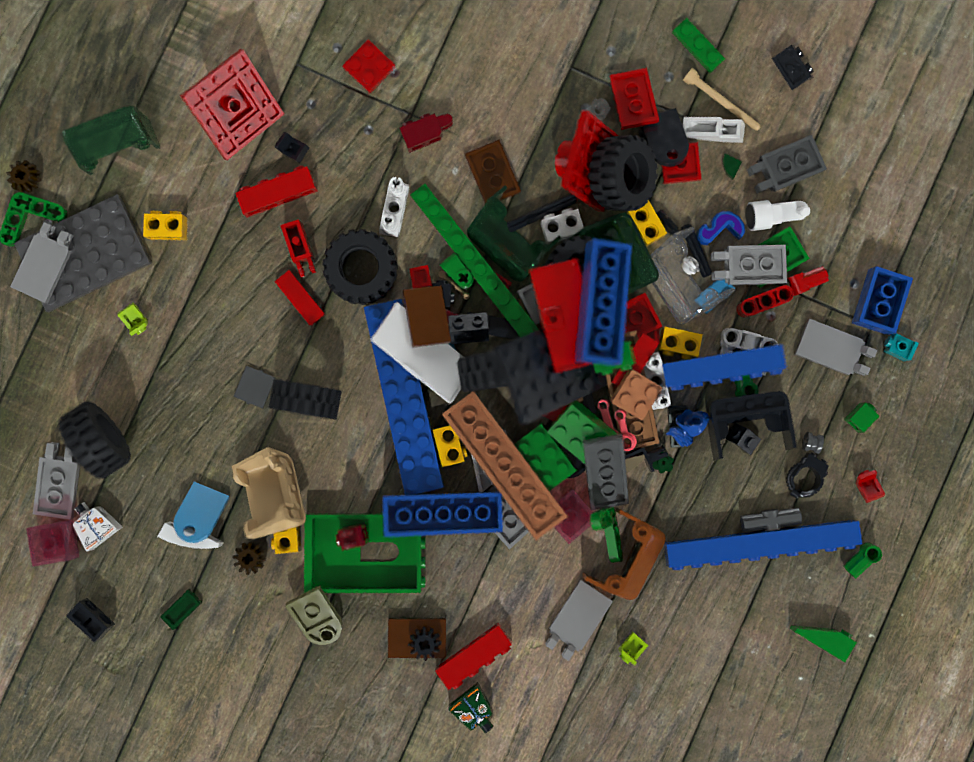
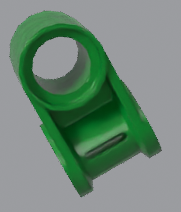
[440,252,474,289]

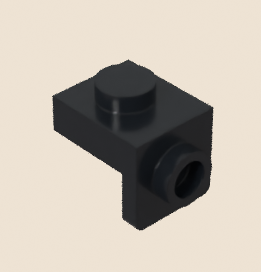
[275,132,310,164]
[432,280,455,309]
[726,423,761,455]

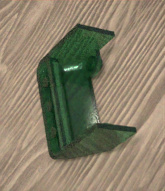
[61,106,161,175]
[467,186,561,282]
[569,212,659,296]

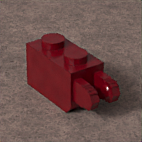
[400,113,453,153]
[336,523,369,550]

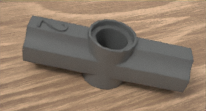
[740,507,802,533]

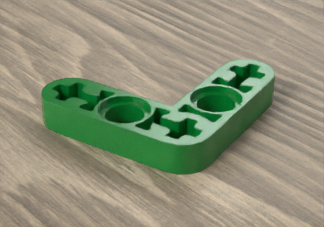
[0,192,68,247]
[590,507,623,563]

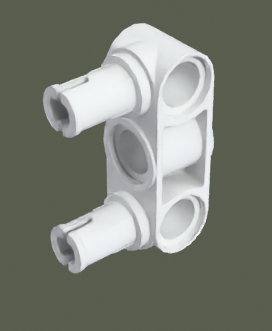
[379,177,409,237]
[720,328,778,376]
[644,352,671,410]

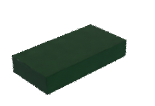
[160,589,203,630]

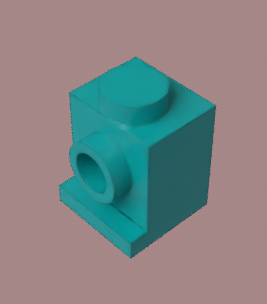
[883,333,919,361]

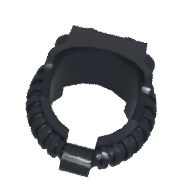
[786,452,829,498]

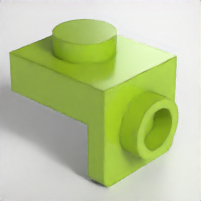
[117,302,148,336]
[618,632,648,665]

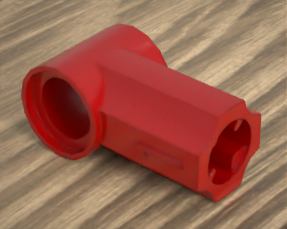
[787,266,829,296]

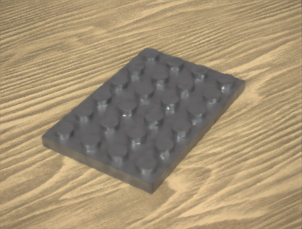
[14,194,152,312]

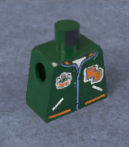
[448,682,494,733]

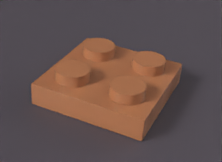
[609,369,663,421]

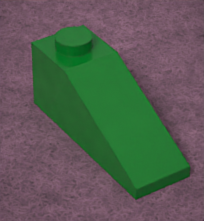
[790,625,857,662]

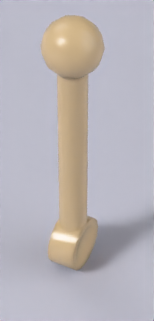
[438,270,470,300]

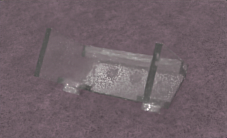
[643,227,736,324]

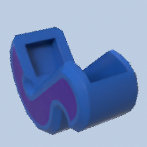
[696,211,745,245]

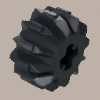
[408,626,442,661]

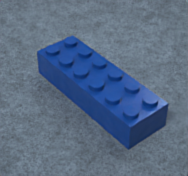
[575,239,632,366]
[662,344,786,391]
[382,492,503,537]

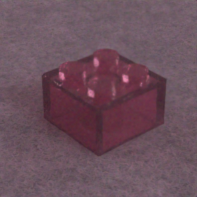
[554,488,593,544]
[26,519,79,567]

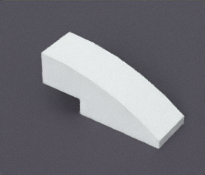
[683,117,745,143]
[157,521,224,549]

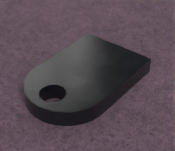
[641,108,689,167]

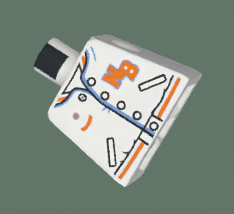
[73,502,122,552]

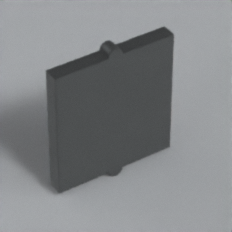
[233,366,276,409]

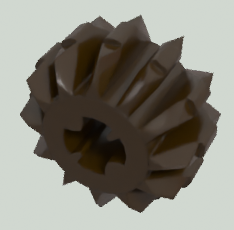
[6,160,42,193]
[233,541,267,575]

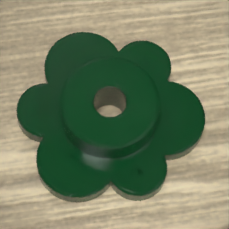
[652,451,673,473]

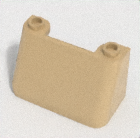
[232,447,306,539]

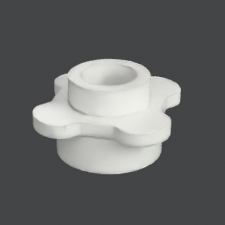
[681,256,700,275]

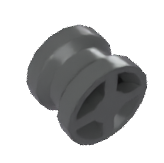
[802,432,824,454]

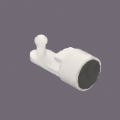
[746,200,810,231]

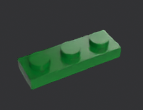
[672,18,725,73]

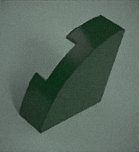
[722,153,742,180]

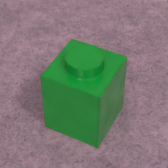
[844,403,879,433]

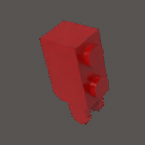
[280,219,316,277]

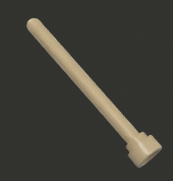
[683,68,760,130]

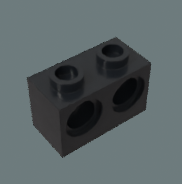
[66,598,115,642]

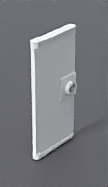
[370,302,463,404]

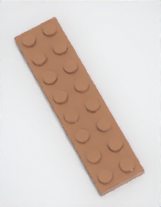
[442,391,568,541]

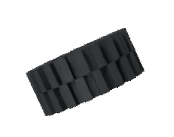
[268,379,342,420]

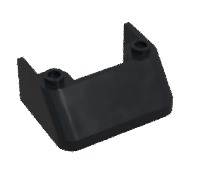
[709,391,797,461]

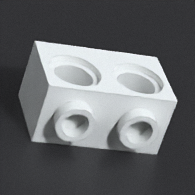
[540,208,585,245]

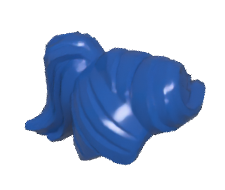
[666,409,710,447]

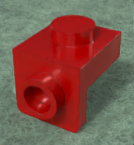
[409,265,432,289]
[855,470,885,503]

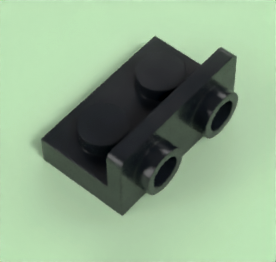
[772,45,814,91]
[448,313,489,344]

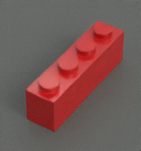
[235,166,318,218]
[435,622,512,690]

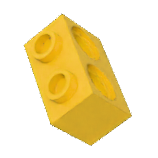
[626,200,667,247]
[143,211,187,240]
[658,327,703,360]
[433,425,468,467]
[271,526,302,554]

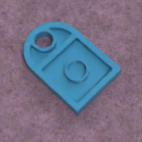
[174,482,230,543]

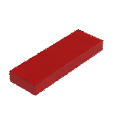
[274,270,326,326]
[611,332,659,386]

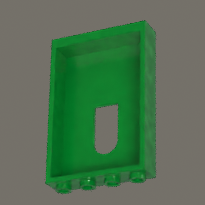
[304,513,426,593]

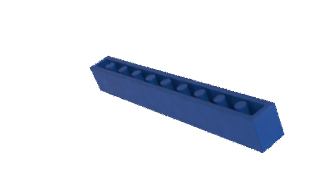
[664,520,862,570]

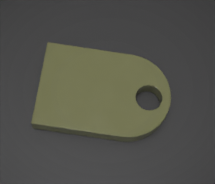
[285,586,342,645]

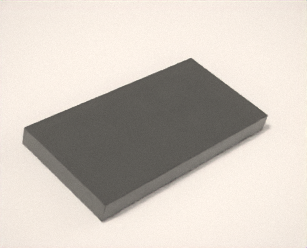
[583,434,629,510]

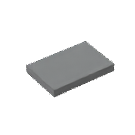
[487,485,529,550]

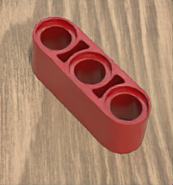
[737,285,794,318]

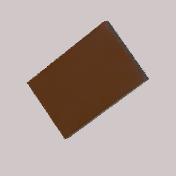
[464,140,521,207]
[402,286,451,348]
[388,618,446,658]

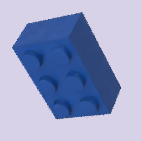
[852,266,913,335]

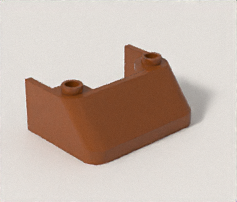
[582,508,666,600]

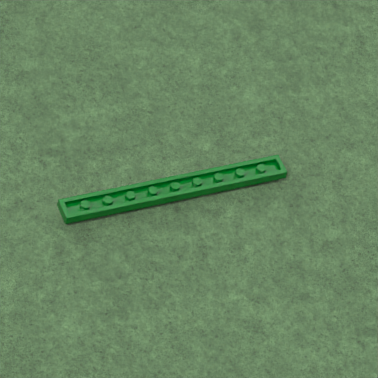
[410,184,539,337]

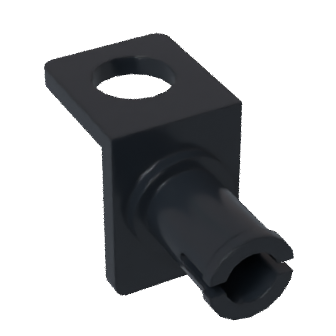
[625,445,668,472]

